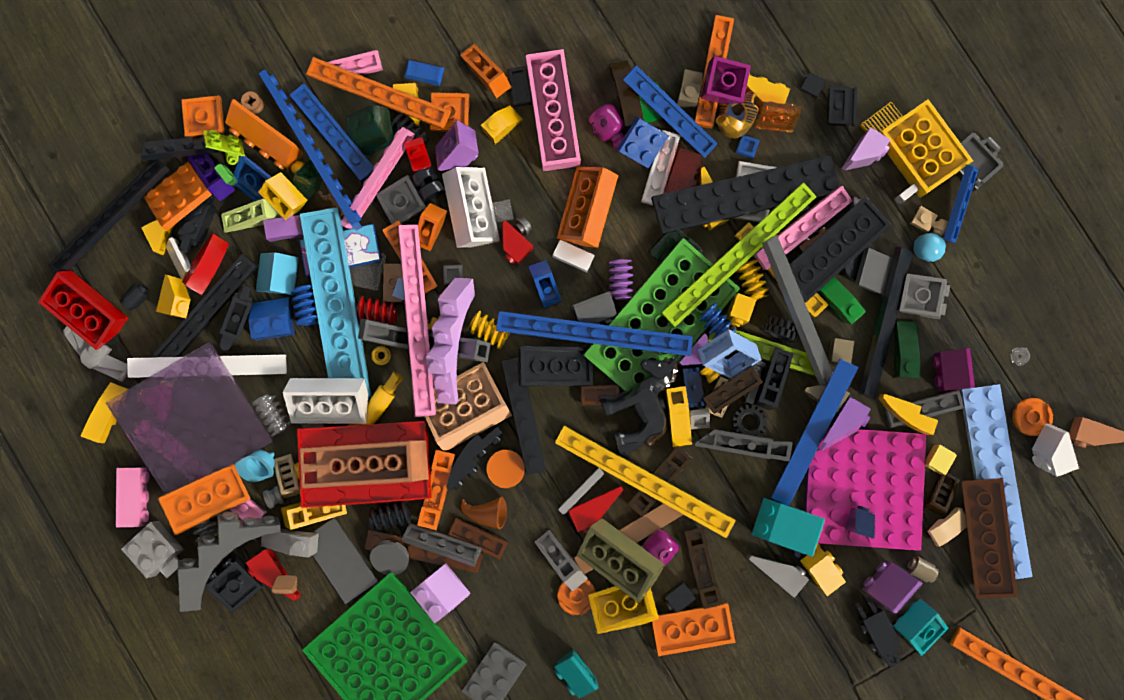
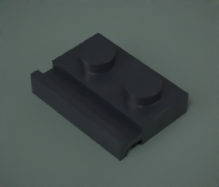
[827,86,857,126]

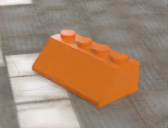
[225,99,303,171]
[557,167,618,248]

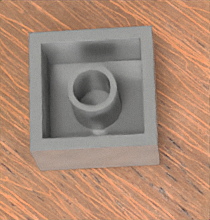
[121,521,184,578]

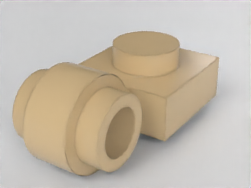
[910,206,948,238]

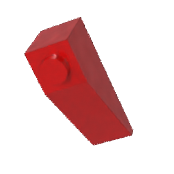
[568,486,623,533]
[246,549,302,601]

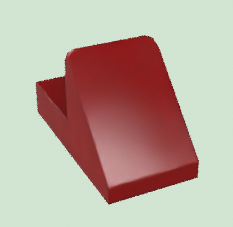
[404,137,431,172]

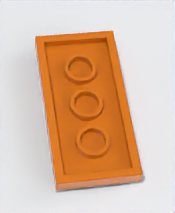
[158,464,250,535]
[652,602,735,656]

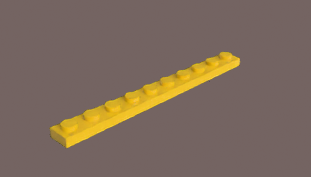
[555,426,736,538]

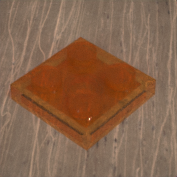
[755,101,802,133]

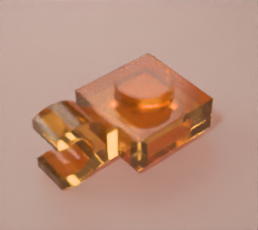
[318,187,344,216]

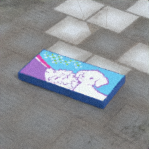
[299,224,381,277]

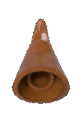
[460,497,507,530]

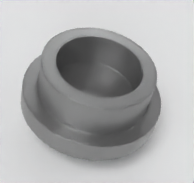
[514,217,532,236]

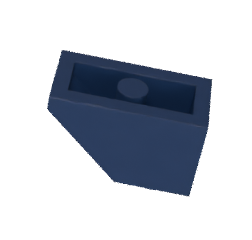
[845,505,875,539]

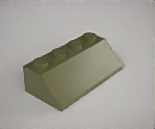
[577,518,665,603]

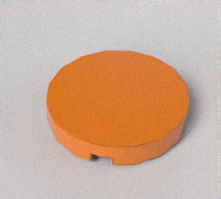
[1012,398,1053,436]
[487,450,525,488]
[557,579,596,615]

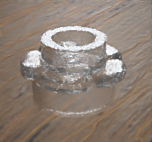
[1010,347,1030,366]

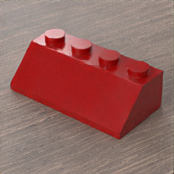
[38,270,129,350]

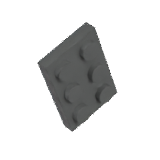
[462,641,527,700]

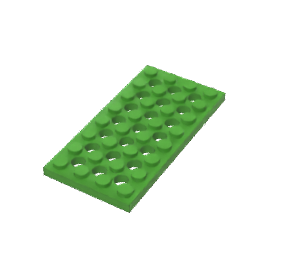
[583,238,740,391]

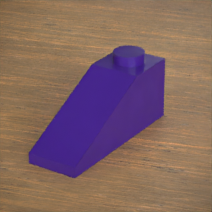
[187,154,235,201]

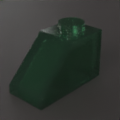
[292,160,330,200]

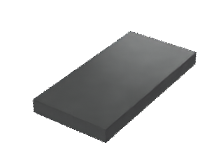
[313,517,378,604]

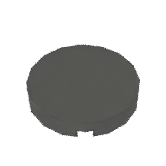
[370,540,409,575]

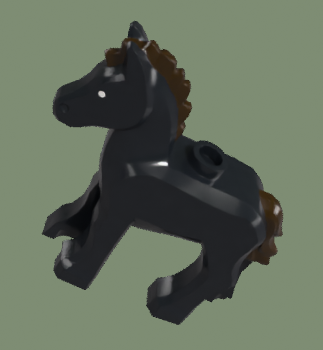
[598,356,678,457]

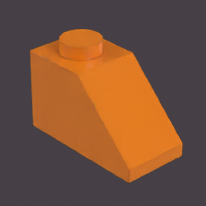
[418,203,447,251]

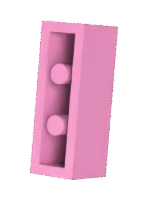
[116,467,149,527]

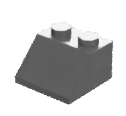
[573,291,617,325]

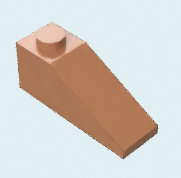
[1069,417,1124,448]

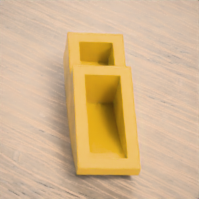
[81,382,130,443]
[878,394,938,435]

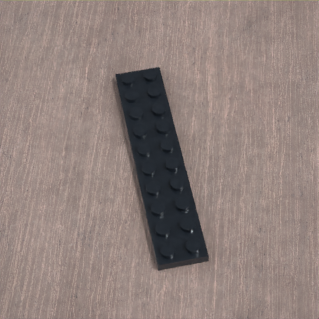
[651,156,839,235]

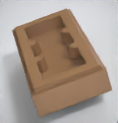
[383,264,403,302]

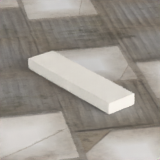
[641,130,681,206]

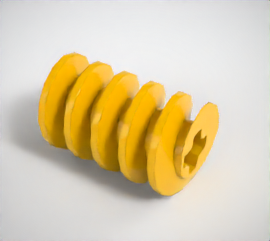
[736,259,769,300]
[467,311,510,350]

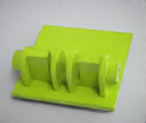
[203,130,245,165]

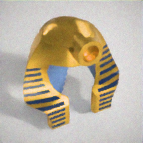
[716,91,759,139]

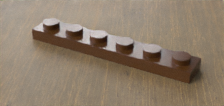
[365,529,483,573]

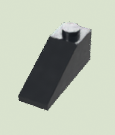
[753,347,794,410]

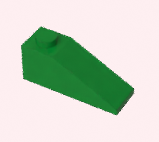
[818,277,866,324]

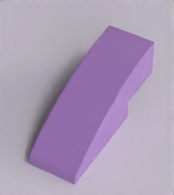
[263,215,304,242]

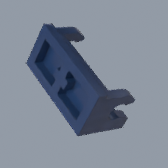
[681,367,705,408]

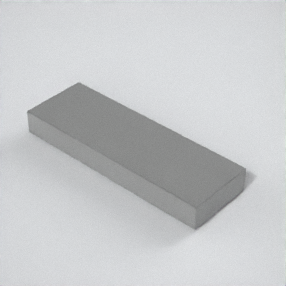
[558,468,604,514]

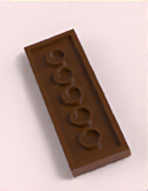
[962,478,1018,599]

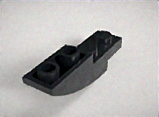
[447,427,503,491]

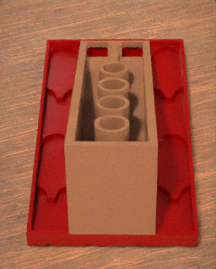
[297,421,432,508]

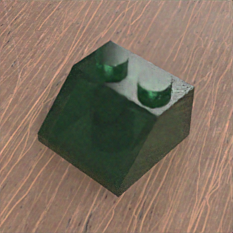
[346,105,394,156]

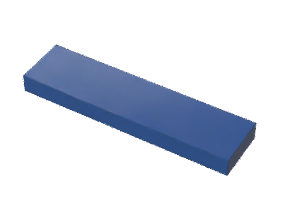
[944,165,978,243]

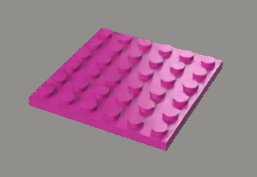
[805,427,926,551]

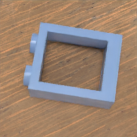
[698,329,761,379]

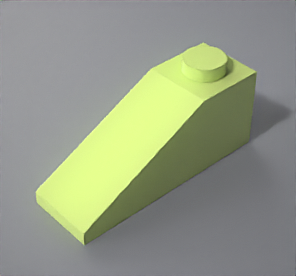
[221,199,282,232]

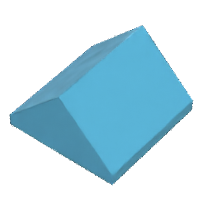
[256,252,299,295]

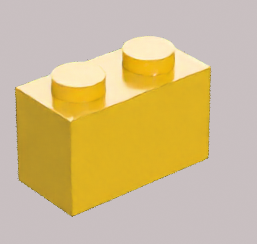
[259,172,307,220]
[725,293,756,327]
[801,547,845,596]

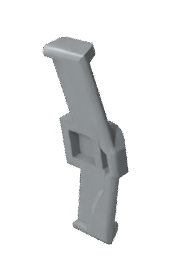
[63,327,128,382]

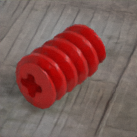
[356,296,399,326]

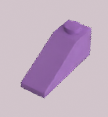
[819,397,871,451]

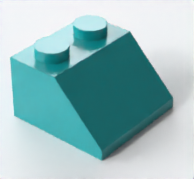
[893,599,948,656]
[554,649,598,698]

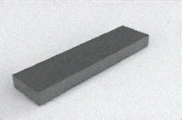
[884,389,965,428]
[402,523,482,567]

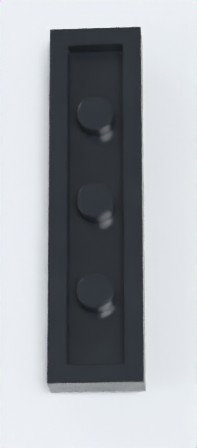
[140,136,218,161]

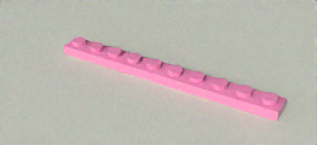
[398,225,436,417]

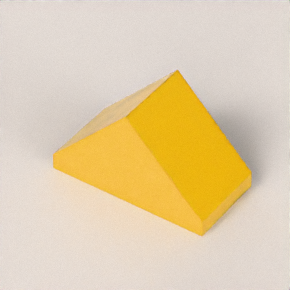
[141,220,174,256]

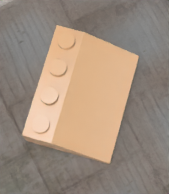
[425,362,512,452]

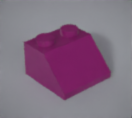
[701,56,751,103]
[932,348,975,391]

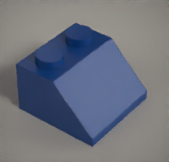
[249,297,295,341]

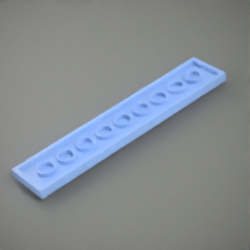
[960,384,1032,579]

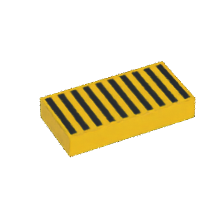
[860,102,902,133]

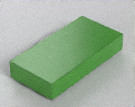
[215,164,238,186]

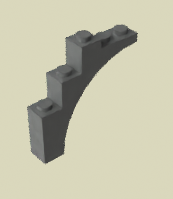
[358,319,491,362]
[178,512,280,612]

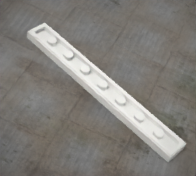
[127,355,287,378]

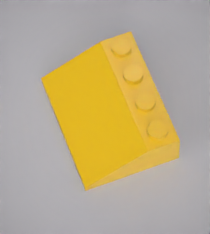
[880,100,973,198]

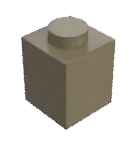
[828,338,854,367]

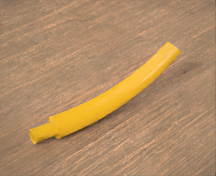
[293,371,403,479]

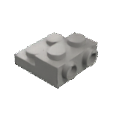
[900,274,950,319]

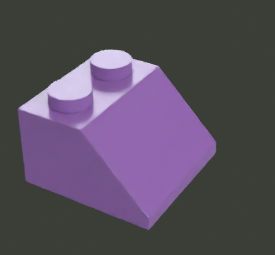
[435,120,479,171]

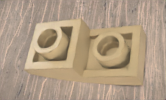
[927,507,967,547]

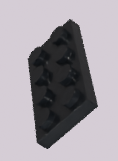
[518,346,593,386]

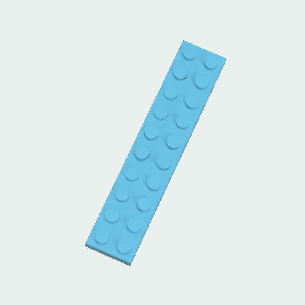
[300,207,372,397]

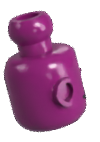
[589,103,625,151]
[641,529,679,568]

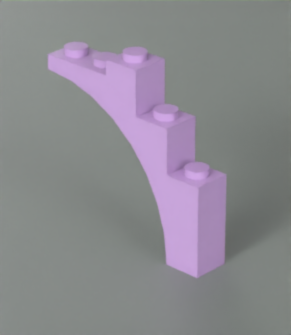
[426,278,475,404]

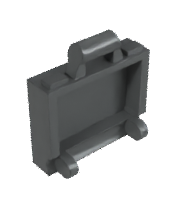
[956,132,1004,192]

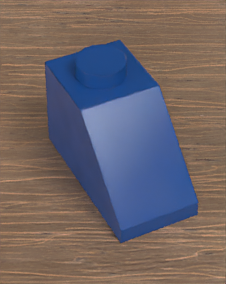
[528,260,562,308]

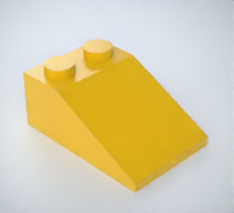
[588,586,659,634]

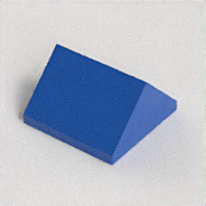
[233,156,272,201]

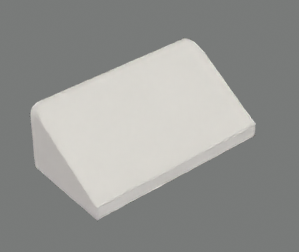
[166,237,192,279]
[552,240,595,273]

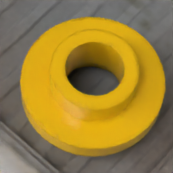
[372,346,391,365]

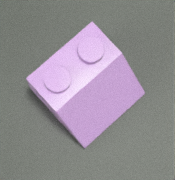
[841,128,891,171]
[410,563,471,623]

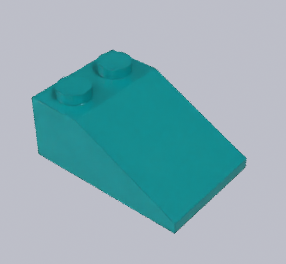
[752,498,825,557]

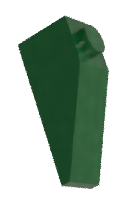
[893,321,920,379]

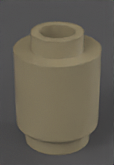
[907,556,939,583]

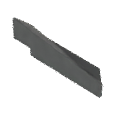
[695,429,793,461]

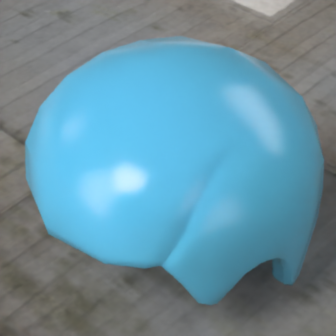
[913,233,946,262]

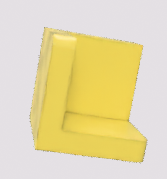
[925,445,956,475]

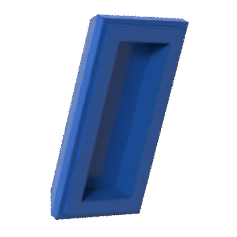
[404,60,444,86]

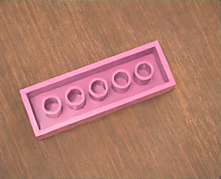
[526,49,581,171]

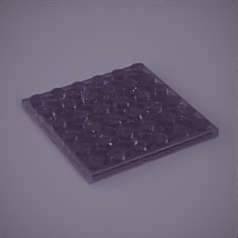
[106,342,273,495]

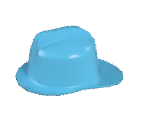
[235,449,275,482]

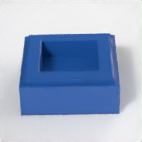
[735,135,760,159]

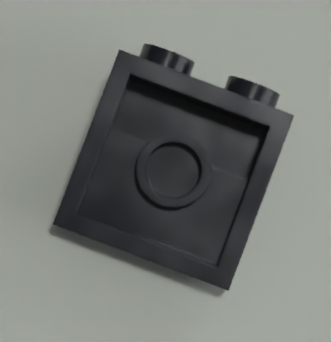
[205,556,262,613]

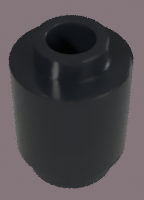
[120,282,149,311]

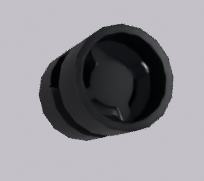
[411,167,445,202]

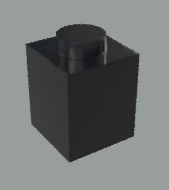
[664,581,696,613]

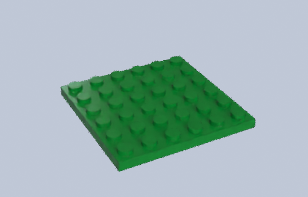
[302,572,468,700]

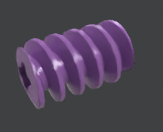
[609,259,633,300]

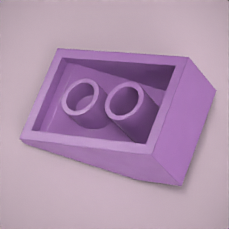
[862,561,922,614]

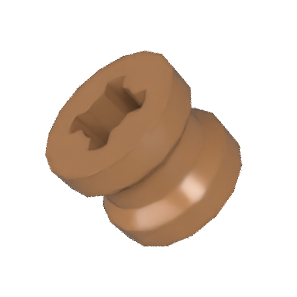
[241,92,264,114]

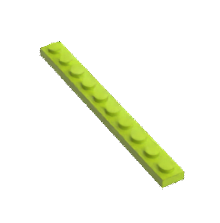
[661,183,816,327]

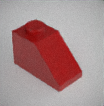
[502,220,534,265]

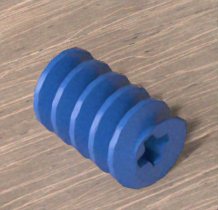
[291,285,319,326]
[699,302,739,339]

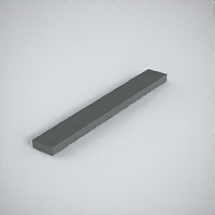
[762,235,833,385]

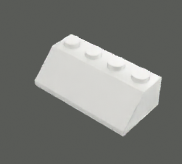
[442,167,500,248]
[283,378,368,424]

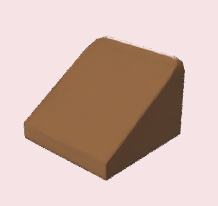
[272,575,297,594]

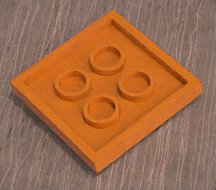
[144,162,212,231]

